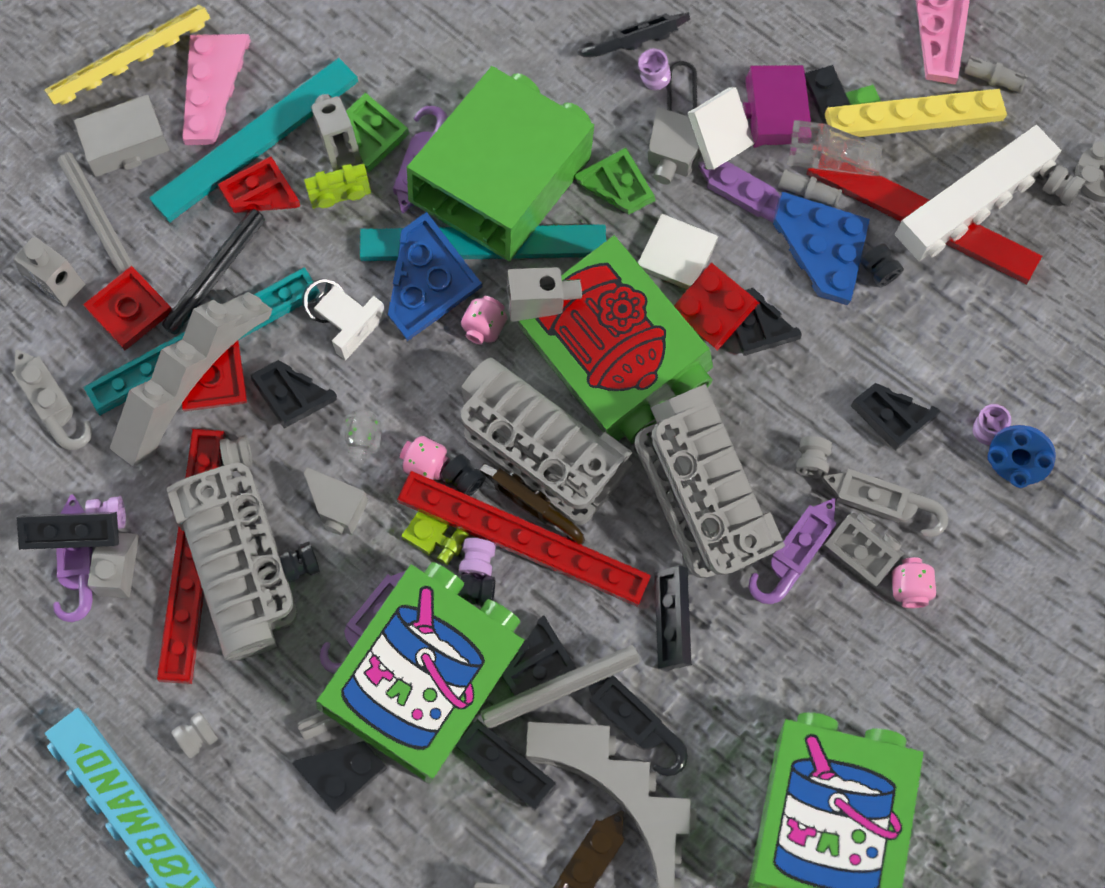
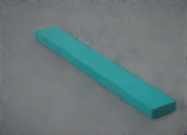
[149,58,359,223]
[360,224,606,261]
[83,267,320,416]

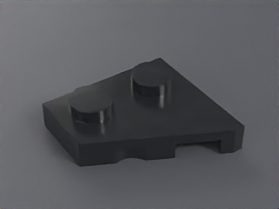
[734,288,802,356]
[251,360,337,429]
[851,383,941,451]
[502,615,577,696]
[292,741,387,814]

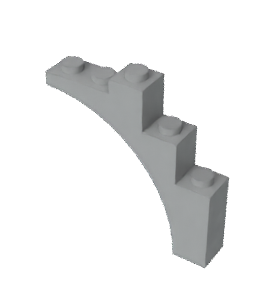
[109,292,272,467]
[526,722,697,888]

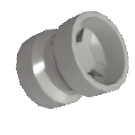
[1042,164,1086,207]
[796,436,832,478]
[171,711,219,759]

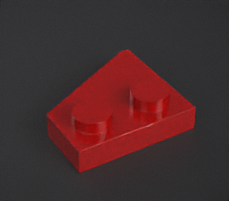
[218,156,301,213]

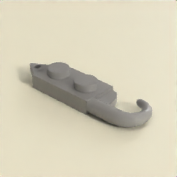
[11,350,92,450]
[822,468,948,537]

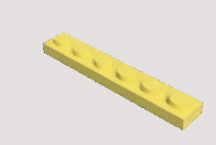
[44,5,210,105]
[825,89,1007,140]

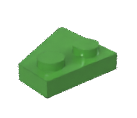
[346,93,409,172]

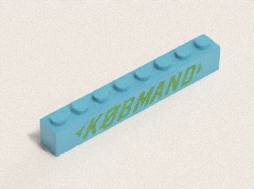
[44,708,217,888]

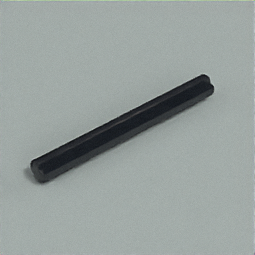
[162,209,265,335]

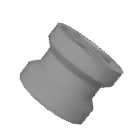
[220,435,252,467]

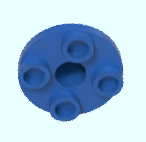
[987,425,1056,488]

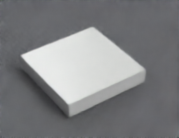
[688,87,755,169]
[638,214,718,290]

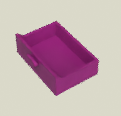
[743,65,812,148]

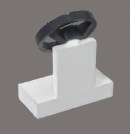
[302,279,386,361]

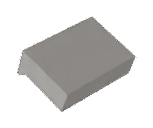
[74,94,170,177]

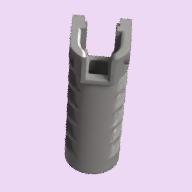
[461,358,633,525]
[635,384,785,578]
[166,462,298,661]

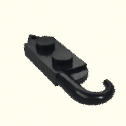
[578,12,691,58]
[588,675,688,777]

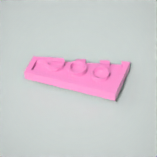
[916,0,970,85]
[183,34,251,145]

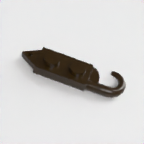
[479,464,585,545]
[553,810,626,888]

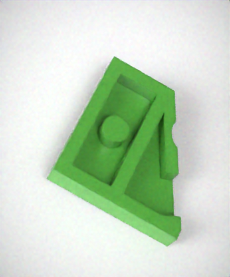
[575,148,656,215]

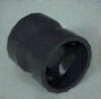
[860,244,904,287]
[441,454,486,496]
[278,541,320,583]
[458,573,496,608]

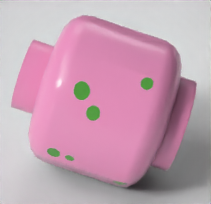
[461,296,507,345]
[400,436,450,481]
[891,557,936,608]

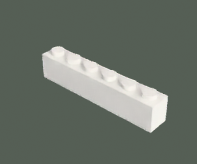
[895,125,1061,261]

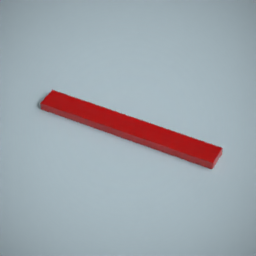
[806,146,1042,285]
[157,429,226,684]
[397,471,651,607]

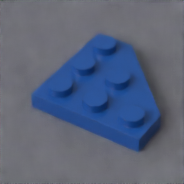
[772,192,870,305]
[388,212,483,342]

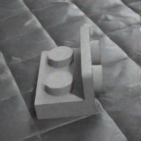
[825,513,905,587]

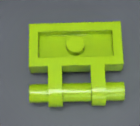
[304,163,371,209]
[401,511,469,566]

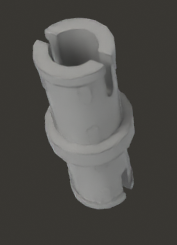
[963,55,1028,94]
[778,169,842,208]

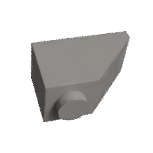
[304,467,369,535]
[87,533,139,598]

